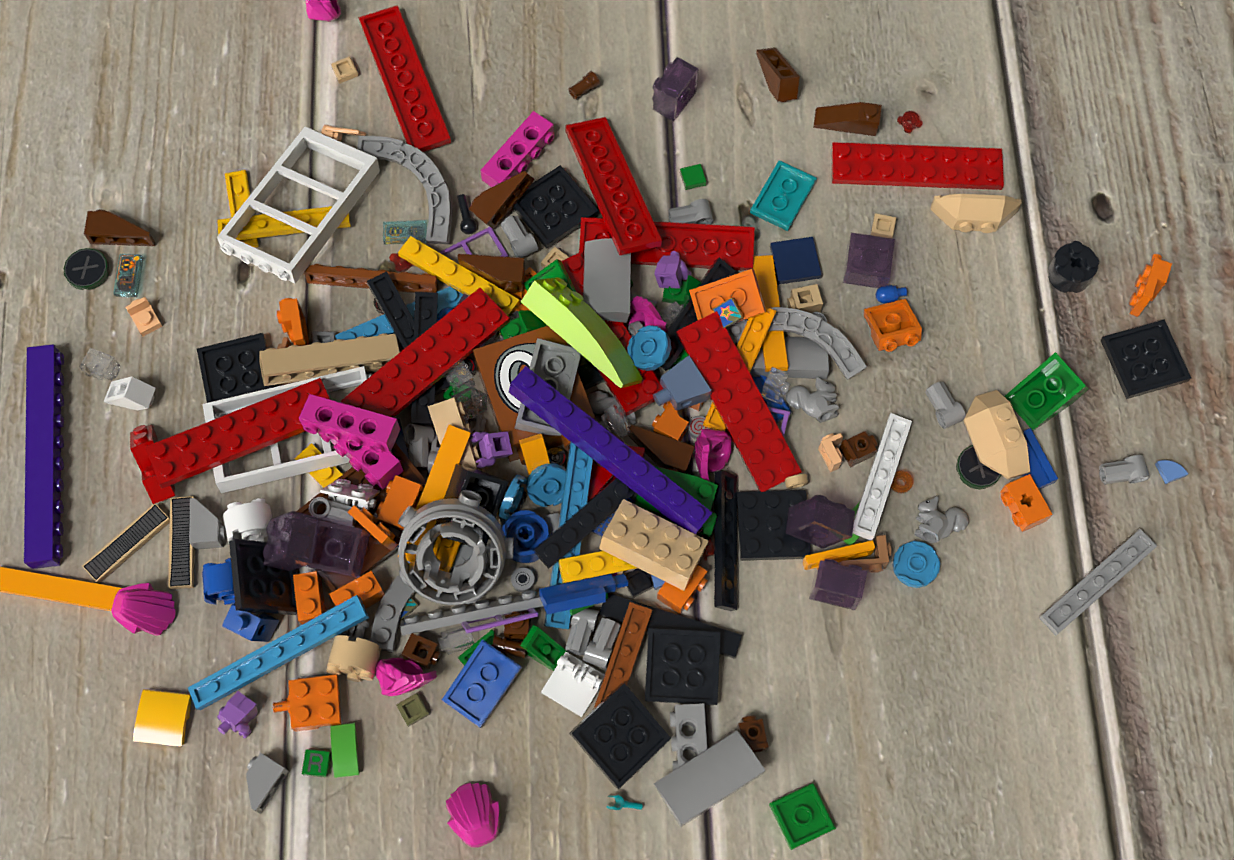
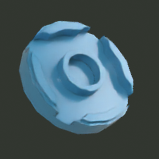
[627,325,671,371]
[526,463,566,507]
[499,474,527,520]
[892,541,940,588]

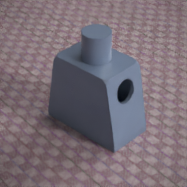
[653,356,712,410]

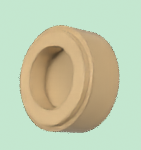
[785,474,809,489]

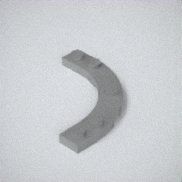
[357,136,452,244]
[726,307,867,380]
[370,544,496,652]

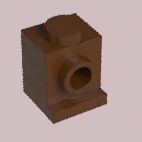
[839,431,878,468]
[504,612,531,641]
[401,633,441,669]
[737,715,769,753]

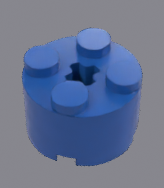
[502,510,549,563]
[202,558,235,605]

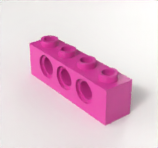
[480,111,555,187]
[299,394,400,453]
[318,417,403,489]

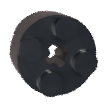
[1048,241,1100,293]

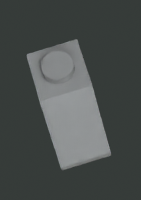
[189,498,227,550]
[246,752,289,814]

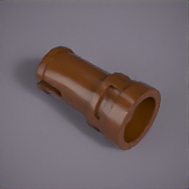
[568,71,600,100]
[492,635,527,658]

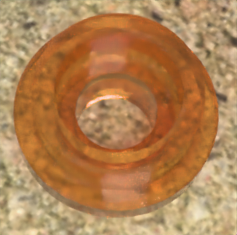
[891,471,913,494]

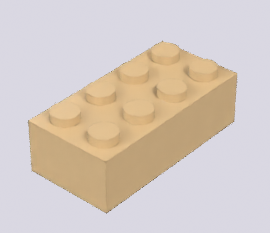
[599,499,708,591]

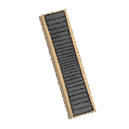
[168,496,195,590]
[82,504,170,584]

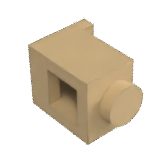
[787,284,823,313]

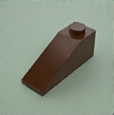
[756,47,800,102]
[813,102,882,136]
[469,171,535,230]
[84,209,155,246]
[457,254,525,293]
[628,424,695,474]

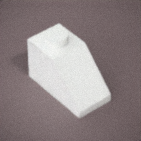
[104,377,156,411]

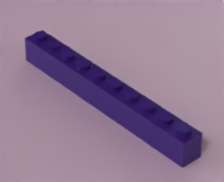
[24,344,64,569]
[508,366,712,534]

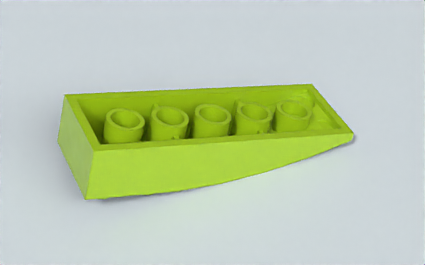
[521,277,643,388]

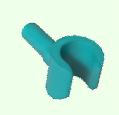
[606,795,643,810]

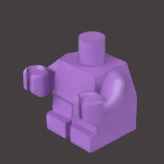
[654,251,691,288]
[470,431,513,469]
[217,691,258,738]

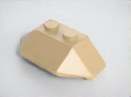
[931,194,1021,233]
[963,390,1030,479]

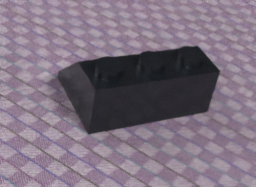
[434,463,508,547]

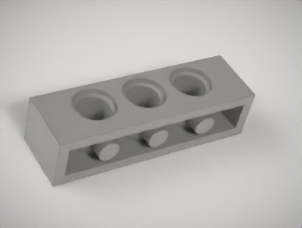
[670,704,707,771]

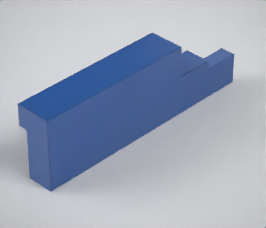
[1022,428,1058,489]
[539,574,628,615]

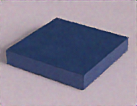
[770,237,822,285]

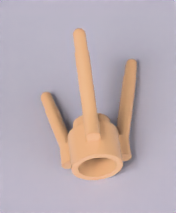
[321,124,366,142]

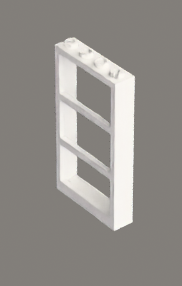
[217,127,380,283]
[203,366,371,493]

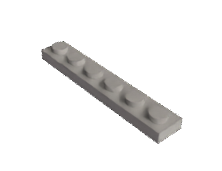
[1039,529,1157,636]
[400,590,543,635]

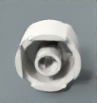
[223,498,275,543]

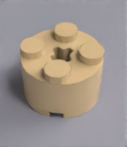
[326,635,381,682]

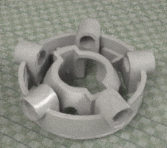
[398,490,514,605]

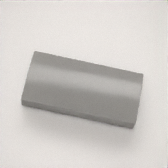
[583,238,631,323]
[750,337,829,379]
[514,338,581,436]
[654,731,766,827]

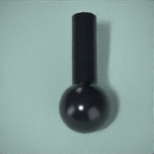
[457,194,477,235]

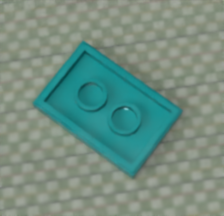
[750,160,817,231]

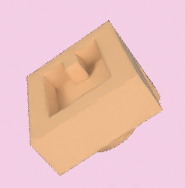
[126,297,163,337]
[818,433,843,473]

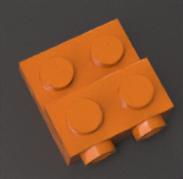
[277,298,309,346]
[863,299,922,352]

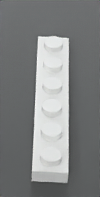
[850,413,912,541]

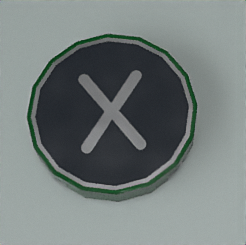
[64,248,109,290]
[956,445,1001,490]

